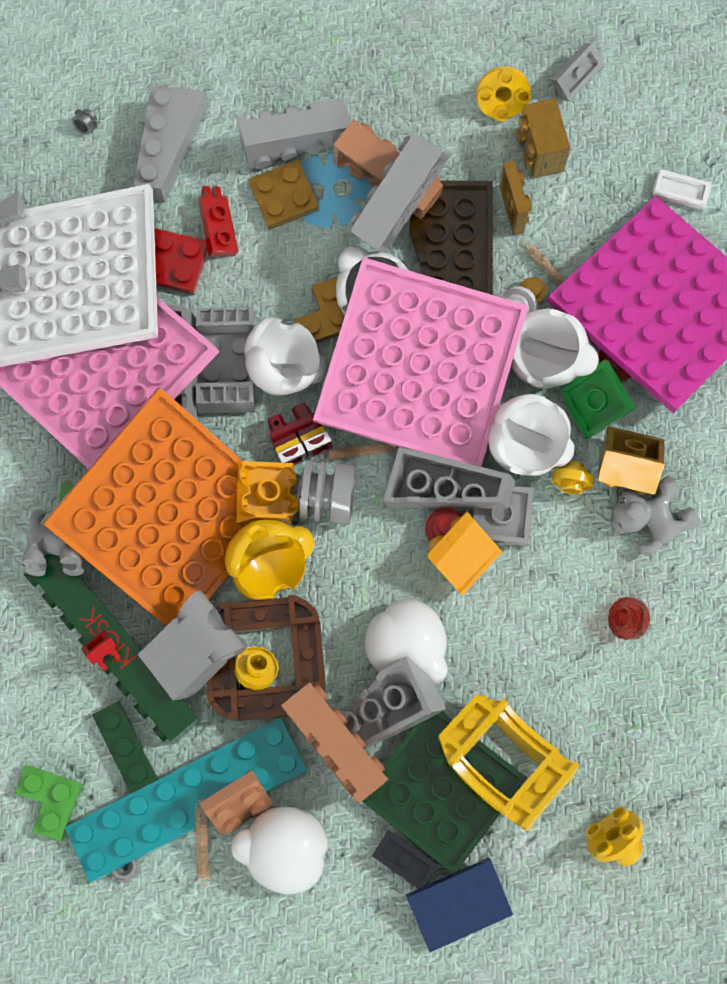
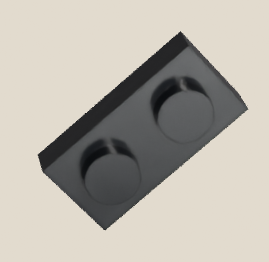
[372,830,439,889]

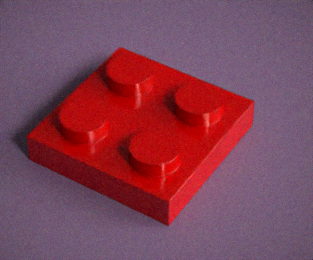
[154,228,208,295]

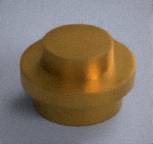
[519,277,547,304]

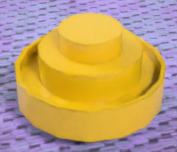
[551,461,595,495]
[234,646,279,690]

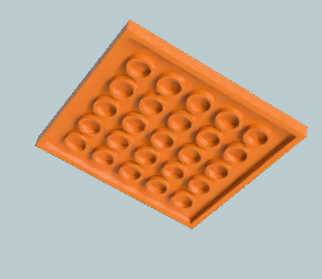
[42,387,244,627]

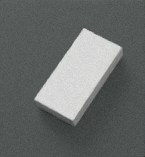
[651,169,712,211]

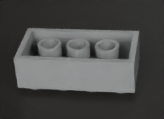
[350,132,449,253]

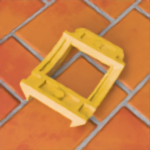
[438,695,580,831]

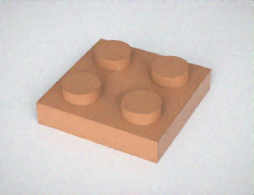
[199,771,273,836]

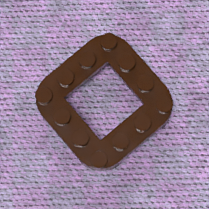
[206,595,326,721]

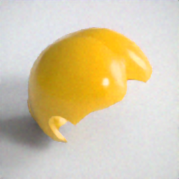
[225,519,315,600]

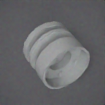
[297,459,356,525]

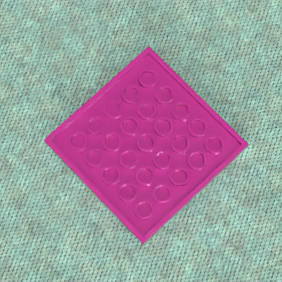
[547,196,727,414]

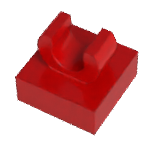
[81,630,120,670]

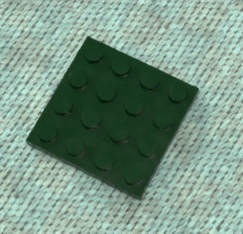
[362,712,527,873]

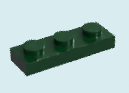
[92,701,159,793]

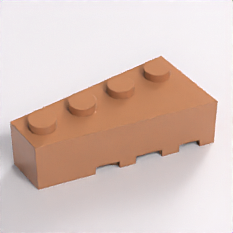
[333,120,443,219]
[281,682,388,803]

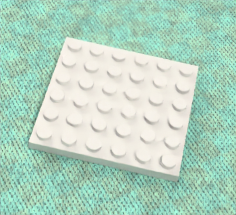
[0,184,158,367]

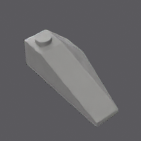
[342,657,446,750]

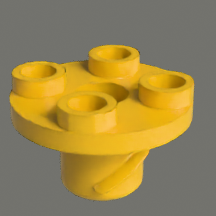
[476,66,531,122]
[586,806,644,866]

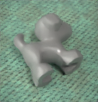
[612,476,701,556]
[22,510,85,576]

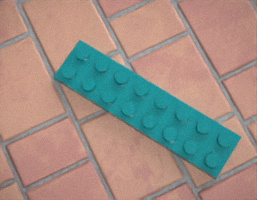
[65,717,308,883]

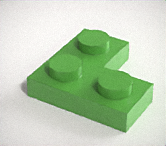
[15,764,83,842]

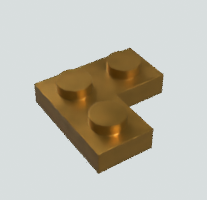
[294,277,345,343]

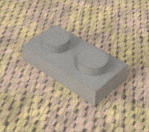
[550,43,604,101]

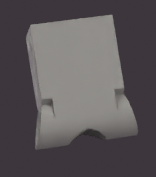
[138,591,247,701]

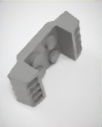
[196,307,256,414]

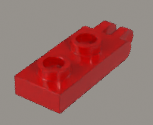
[198,186,238,257]

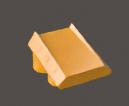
[237,461,298,527]
[426,512,503,596]

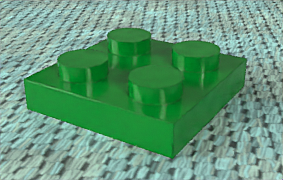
[558,360,636,439]

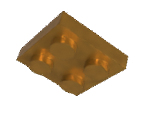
[248,159,319,230]
[499,161,532,236]

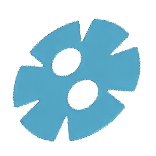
[301,153,370,228]

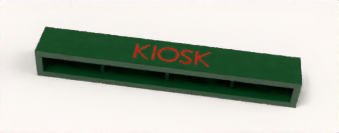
[22,554,201,744]

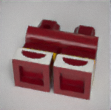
[267,402,332,466]

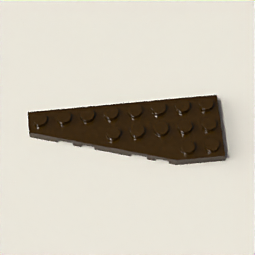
[409,180,493,295]

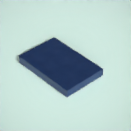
[405,857,513,952]

